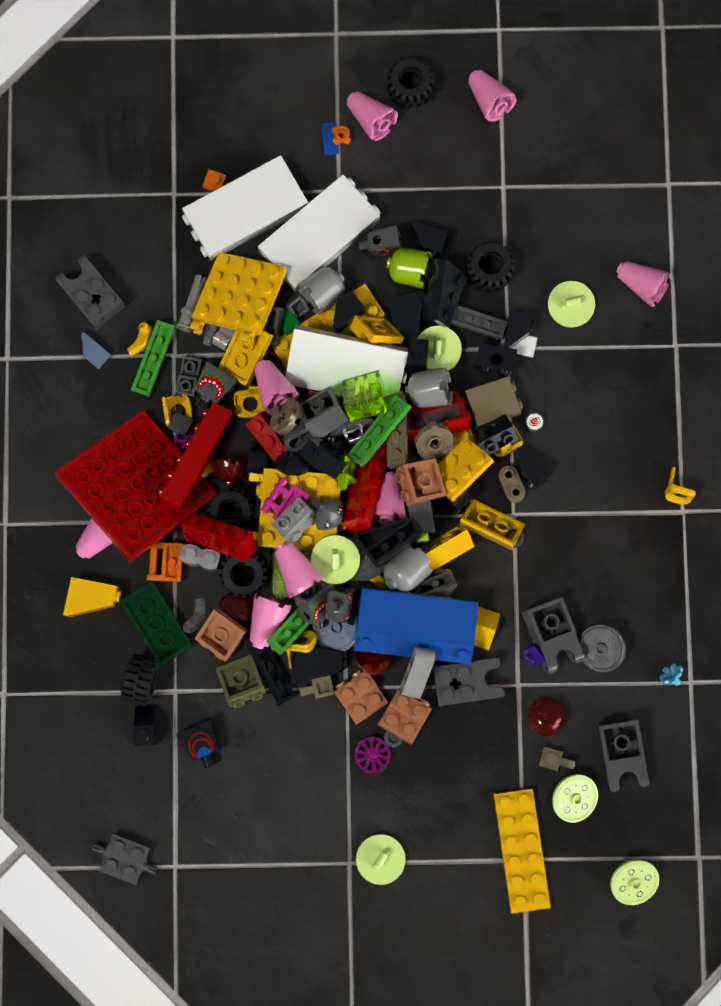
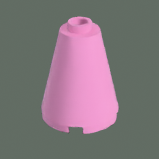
[468,70,516,122]
[347,91,398,141]
[616,261,672,307]
[254,360,299,414]
[371,472,406,526]
[76,518,113,559]
[274,541,324,598]
[250,593,292,649]

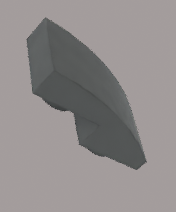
[175,356,203,397]

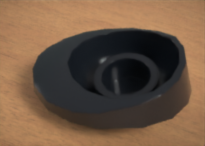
[275,451,311,476]

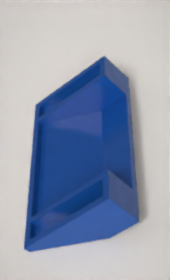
[353,587,479,664]

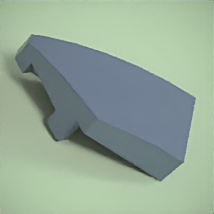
[81,332,111,369]

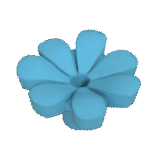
[659,663,683,686]

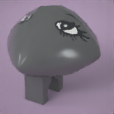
[310,498,344,531]

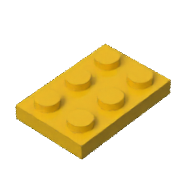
[218,330,274,387]
[438,437,494,502]

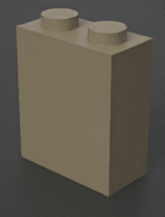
[464,376,523,429]

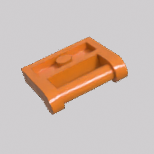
[146,542,183,582]

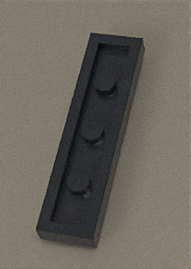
[242,633,296,706]

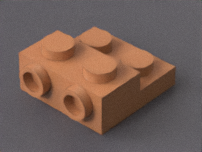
[395,458,447,506]
[195,607,247,662]
[334,669,388,725]
[378,689,432,745]

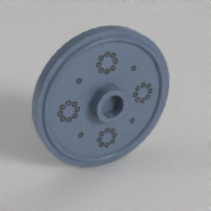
[313,613,357,652]

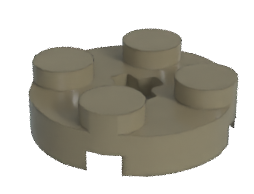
[269,397,304,435]
[414,422,454,460]

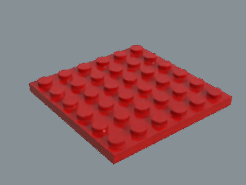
[54,410,217,562]

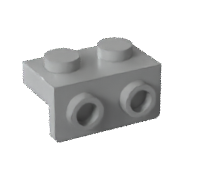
[272,497,316,543]

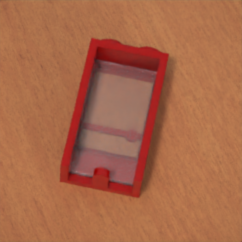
[407,391,472,448]

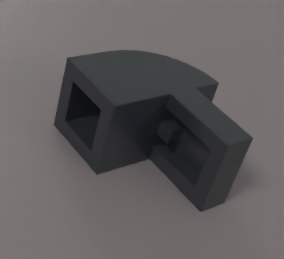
[247,442,269,485]

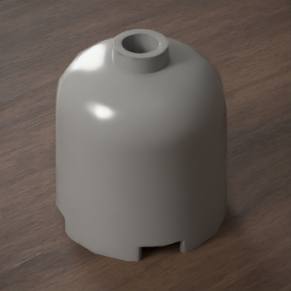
[297,267,345,315]
[405,367,453,408]
[383,546,433,593]

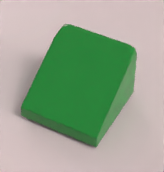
[280,308,301,336]

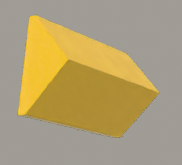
[460,499,525,551]
[420,525,474,571]
[448,597,500,651]

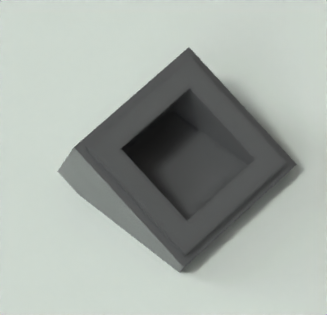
[282,293,311,319]
[168,412,193,437]

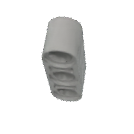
[400,646,436,699]

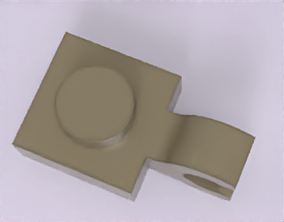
[299,676,335,699]
[539,747,575,771]

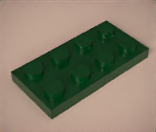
[119,581,193,667]

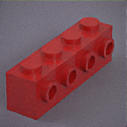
[180,512,257,561]

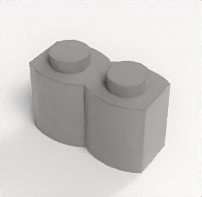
[179,544,222,571]

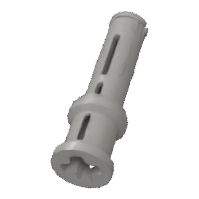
[175,275,207,332]

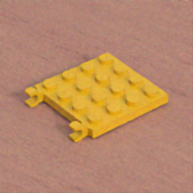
[190,253,288,347]
[249,468,341,551]

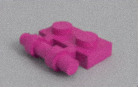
[261,477,310,520]

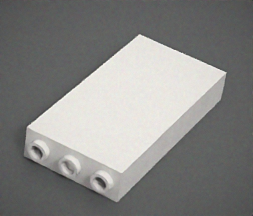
[182,155,308,261]
[258,175,380,293]
[285,325,408,405]

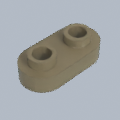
[498,466,525,503]

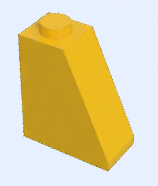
[63,577,121,617]

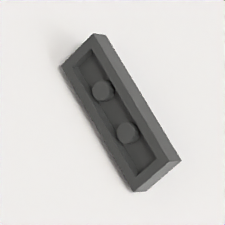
[450,305,508,341]

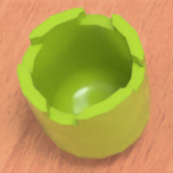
[386,248,433,289]

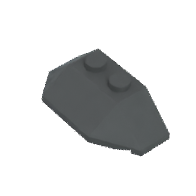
[390,568,457,597]

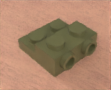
[215,654,266,708]

